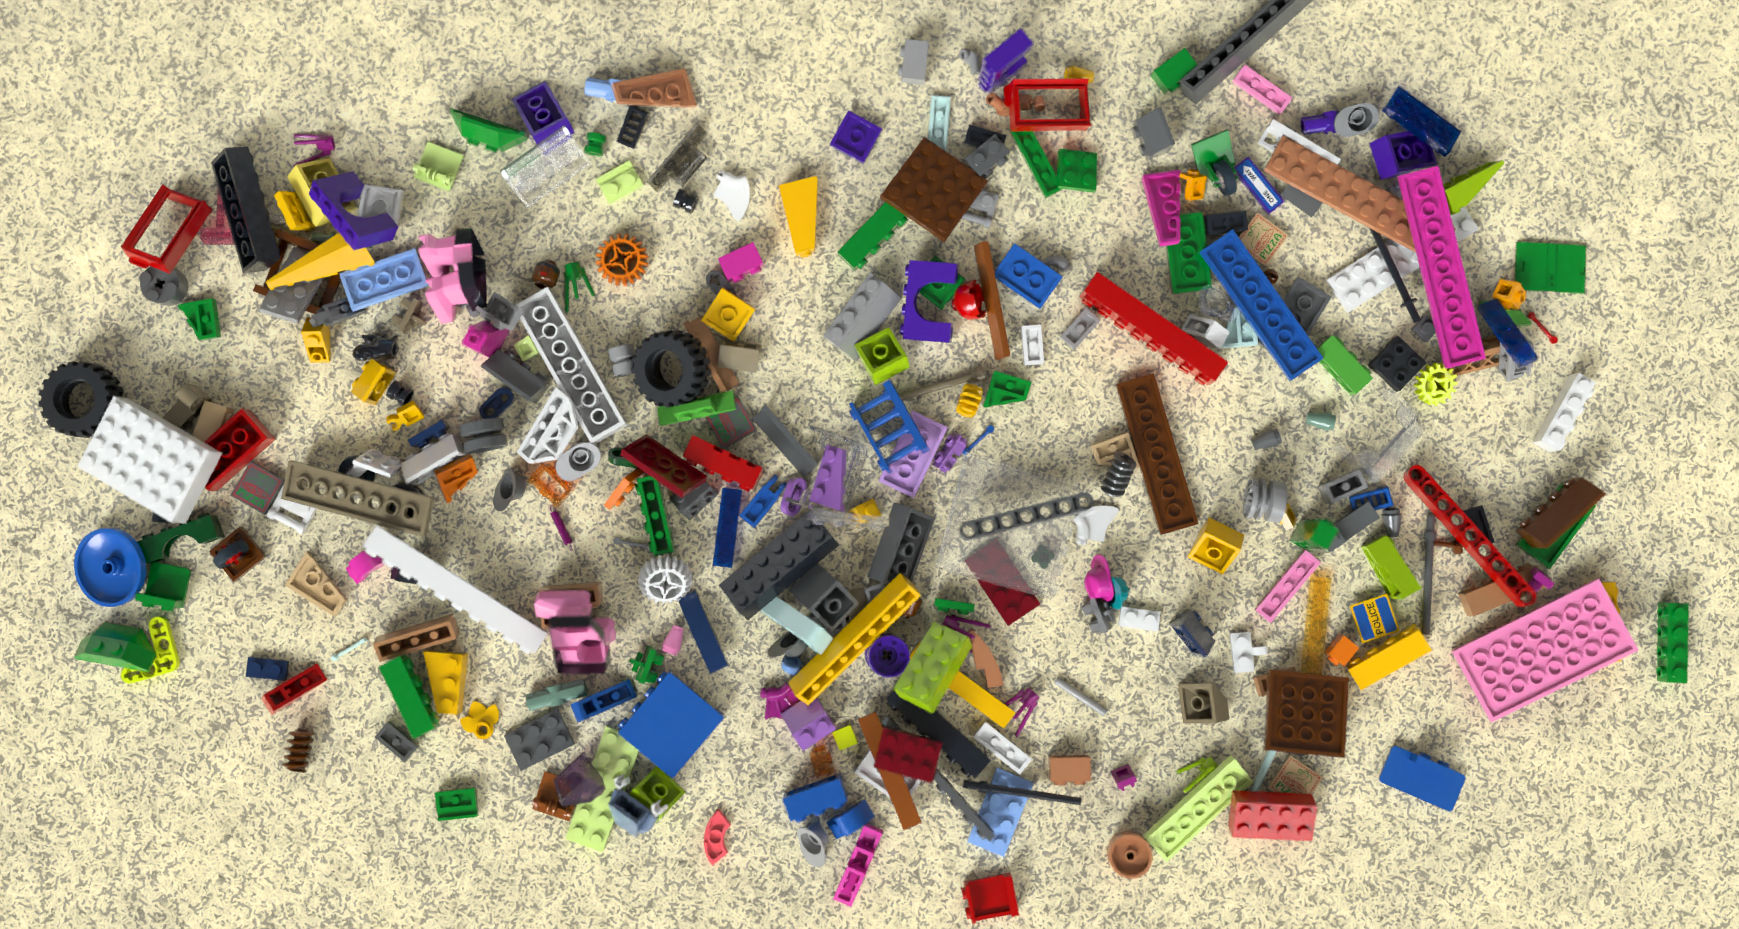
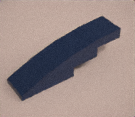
[679,591,729,674]

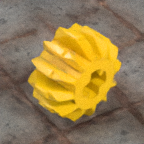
[956,383,983,418]

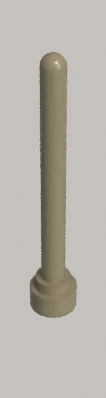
[899,366,986,401]

